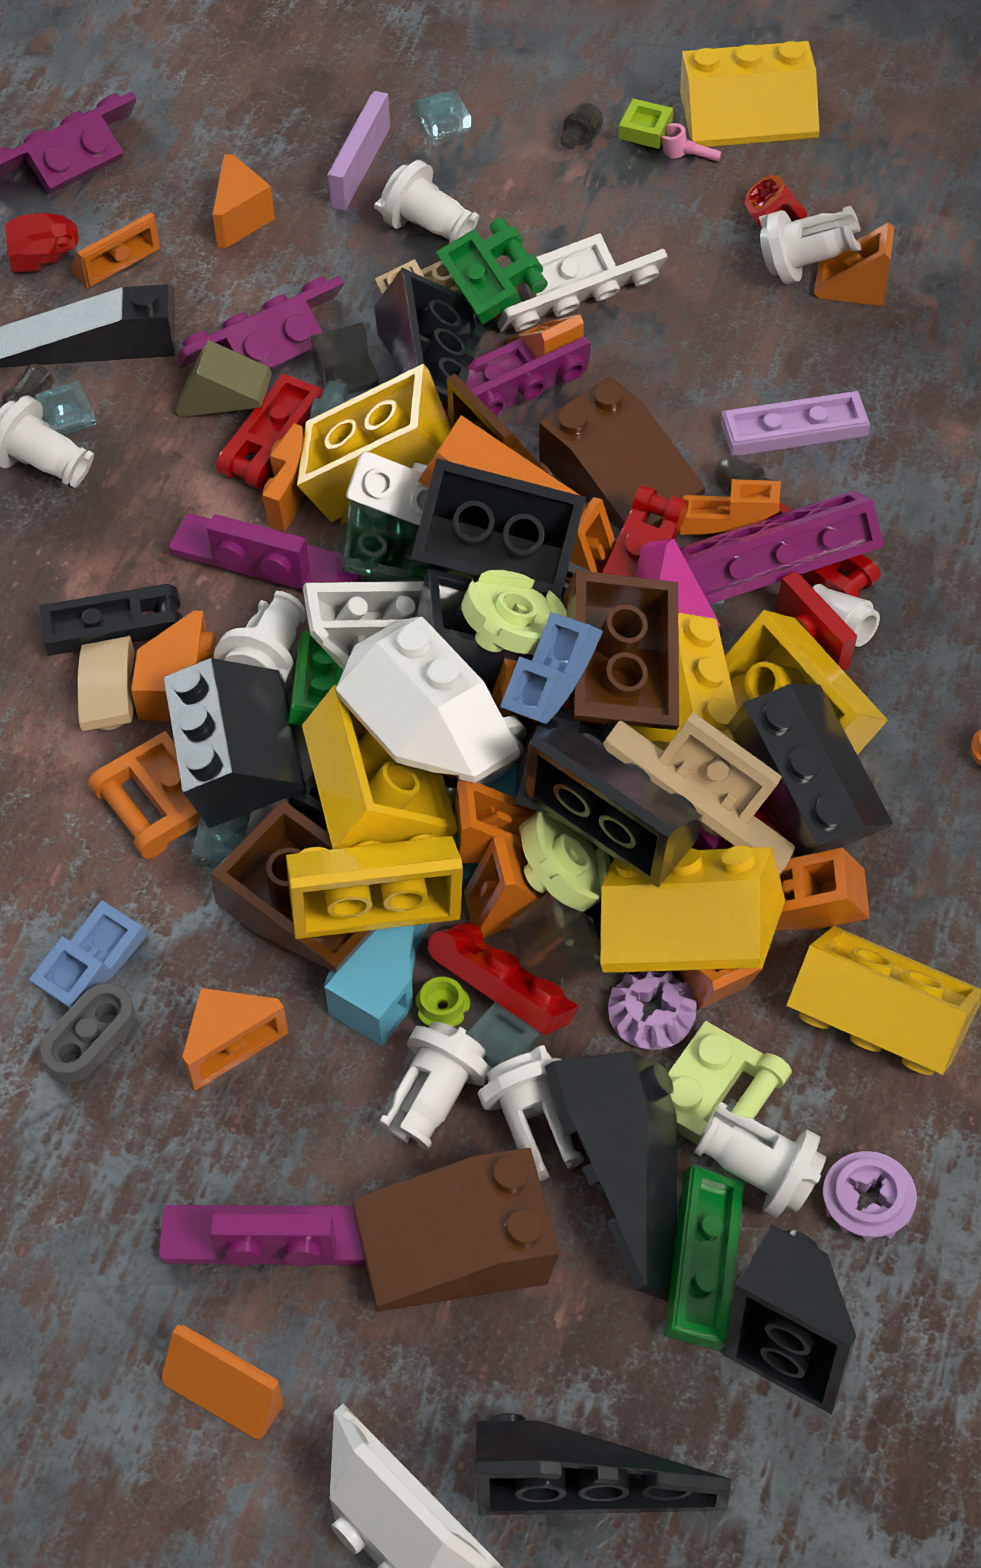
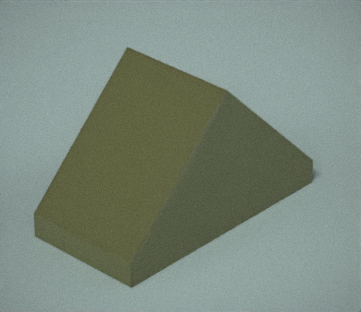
[175,340,272,418]

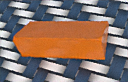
[71,212,161,289]
[162,1324,284,1440]

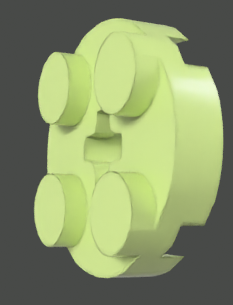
[462,570,567,655]
[519,811,611,913]

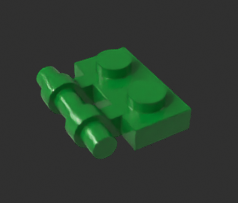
[436,218,548,325]

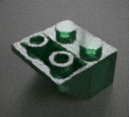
[336,499,443,582]

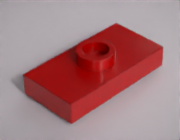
[775,571,857,671]

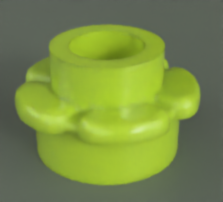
[415,977,470,1027]

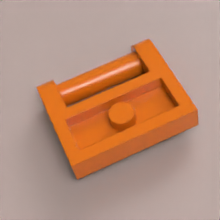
[88,731,204,859]

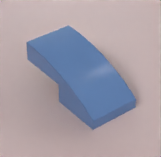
[500,612,603,724]
[29,900,149,1008]

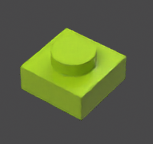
[618,98,673,149]

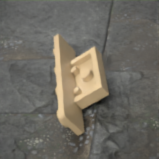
[603,712,795,875]

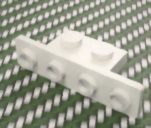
[497,233,668,332]
[346,451,429,526]

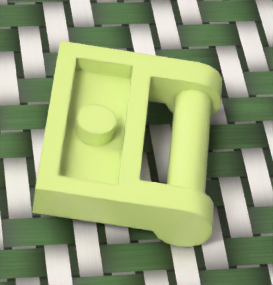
[668,1021,792,1145]

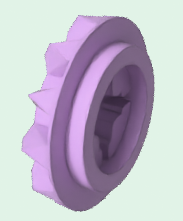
[608,971,697,1050]
[822,1151,917,1243]

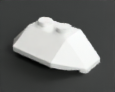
[303,582,424,671]
[336,616,520,783]
[330,1404,503,1568]

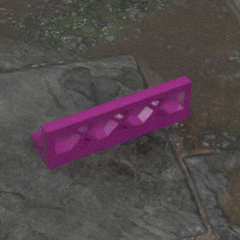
[679,490,884,605]

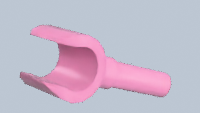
[661,123,722,162]

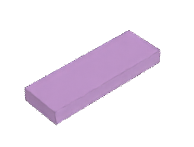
[327,91,390,211]
[721,391,870,457]

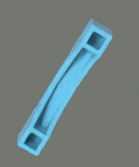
[324,763,539,1046]

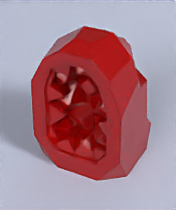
[744,175,807,229]
[5,213,79,274]

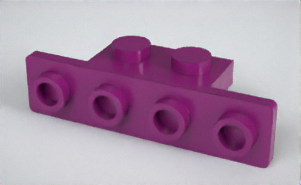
[0,91,137,195]
[176,276,344,371]
[442,337,591,422]
[169,513,365,590]
[159,1205,365,1266]

